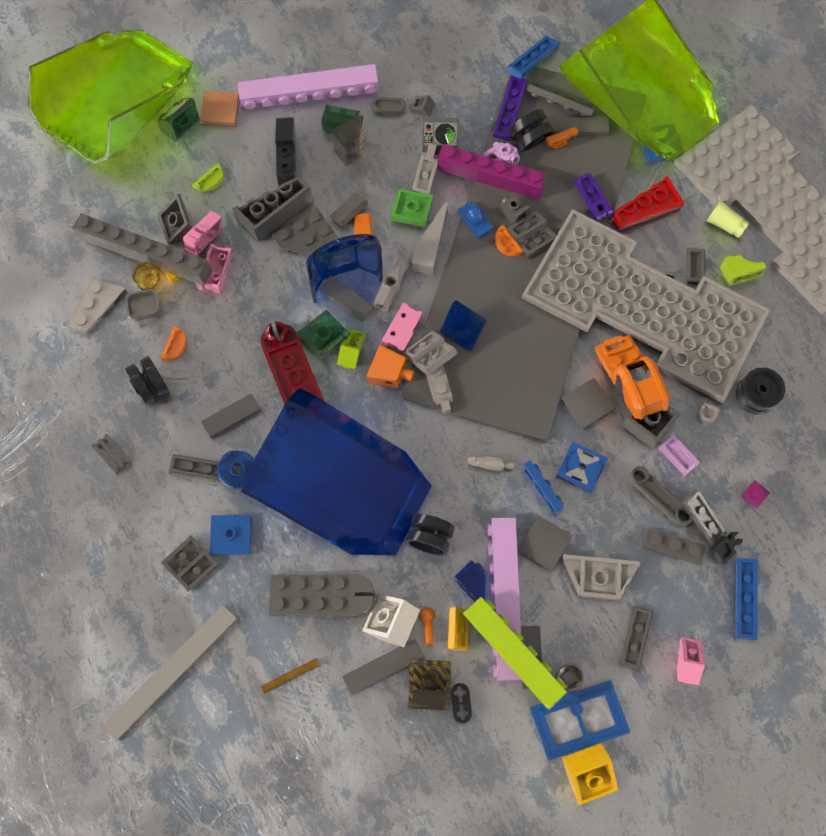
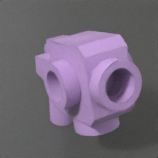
[481,142,520,165]

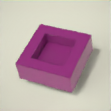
[741,480,770,509]

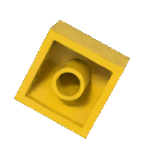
[562,743,618,806]

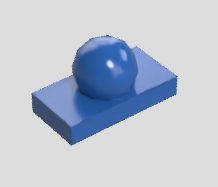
[457,201,493,239]

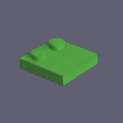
[390,188,433,227]

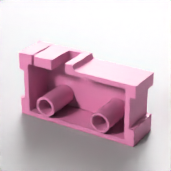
[183,211,222,256]
[195,244,233,294]
[381,302,423,355]

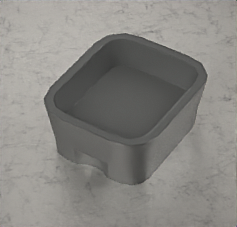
[125,289,160,321]

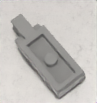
[411,144,438,194]
[426,365,453,415]

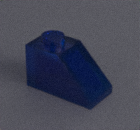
[454,560,486,602]

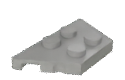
[562,554,640,601]

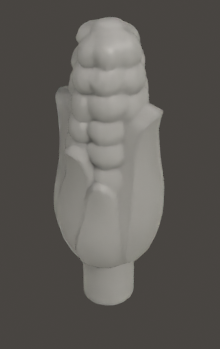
[468,455,514,471]

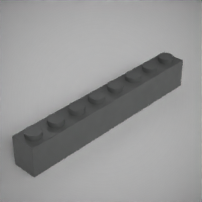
[72,213,213,286]

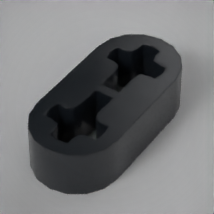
[451,683,472,724]

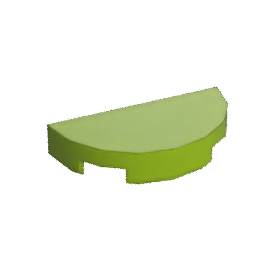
[192,163,224,192]

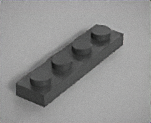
[527,82,597,117]

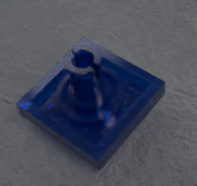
[440,300,487,351]

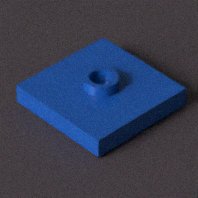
[210,515,251,556]

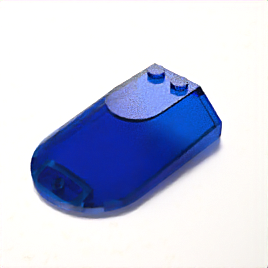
[306,234,383,303]

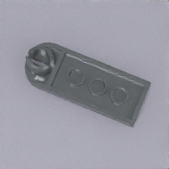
[269,574,376,616]

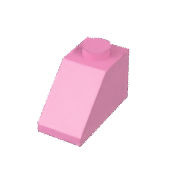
[677,637,705,685]

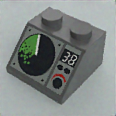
[422,118,459,156]

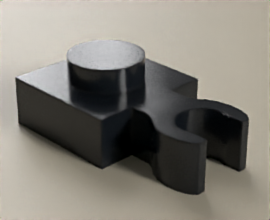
[709,532,743,565]

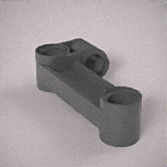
[628,466,709,528]

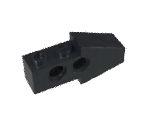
[275,117,297,186]

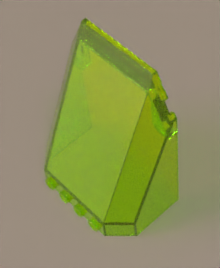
[559,0,720,162]
[28,29,193,165]

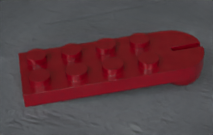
[260,321,326,419]

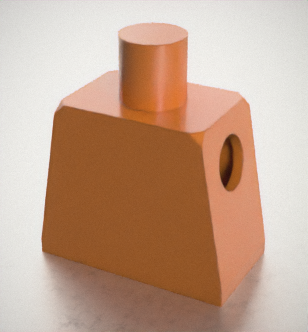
[366,345,415,388]

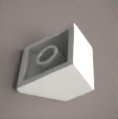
[362,594,420,647]

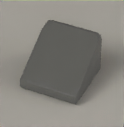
[410,95,435,117]

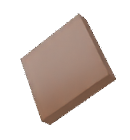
[200,91,239,126]

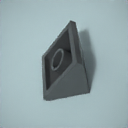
[158,194,192,245]

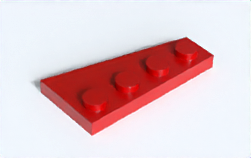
[612,175,684,230]

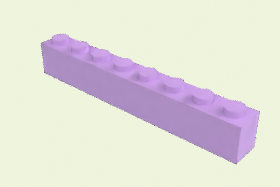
[237,64,379,110]
[487,518,522,683]

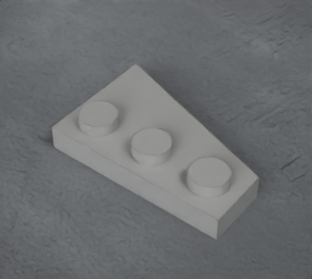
[69,278,127,334]

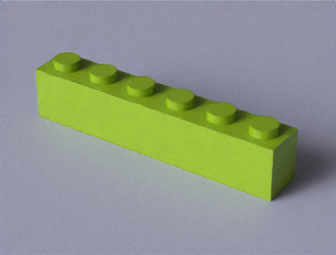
[463,597,567,710]

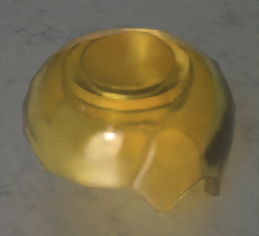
[132,262,162,290]

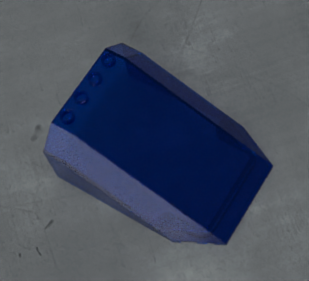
[241,388,432,556]

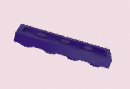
[493,76,528,141]

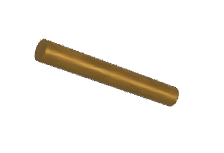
[260,658,319,693]

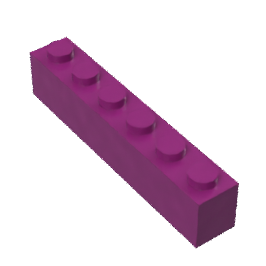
[437,144,546,200]

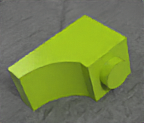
[720,254,767,286]
[337,328,366,369]

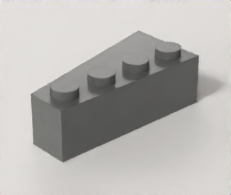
[232,176,314,242]

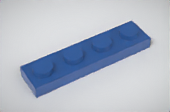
[507,36,560,79]
[735,558,758,641]

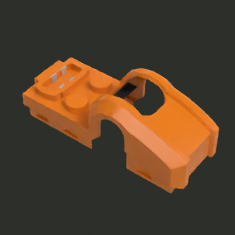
[595,335,670,420]

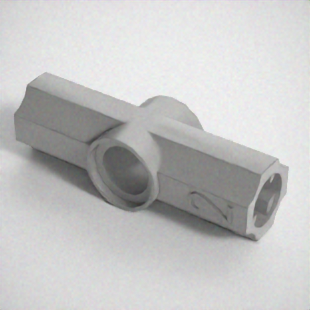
[373,256,409,312]

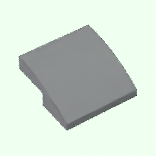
[403,331,457,375]

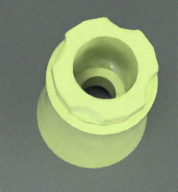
[706,200,749,238]

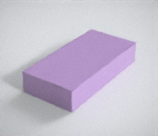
[658,434,700,477]

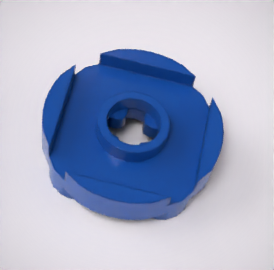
[217,450,257,490]

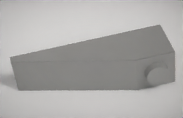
[409,203,448,275]

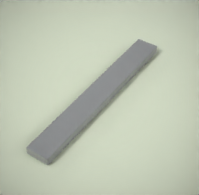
[102,605,238,741]

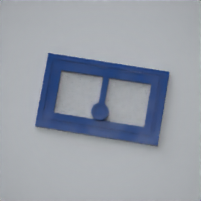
[530,680,630,761]

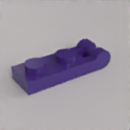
[573,173,613,222]

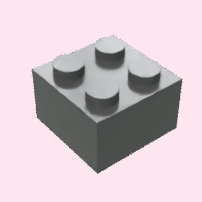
[622,406,680,449]

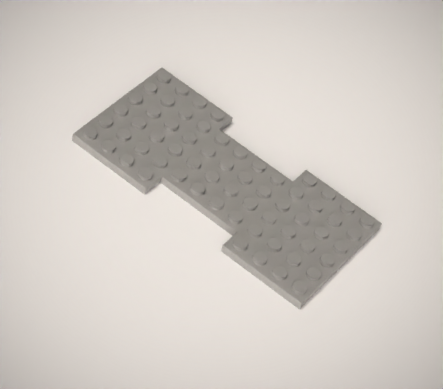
[673,105,826,315]
[521,209,770,403]

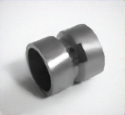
[554,663,584,694]

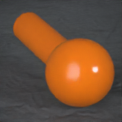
[419,607,435,645]

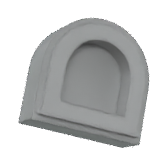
[698,401,721,424]

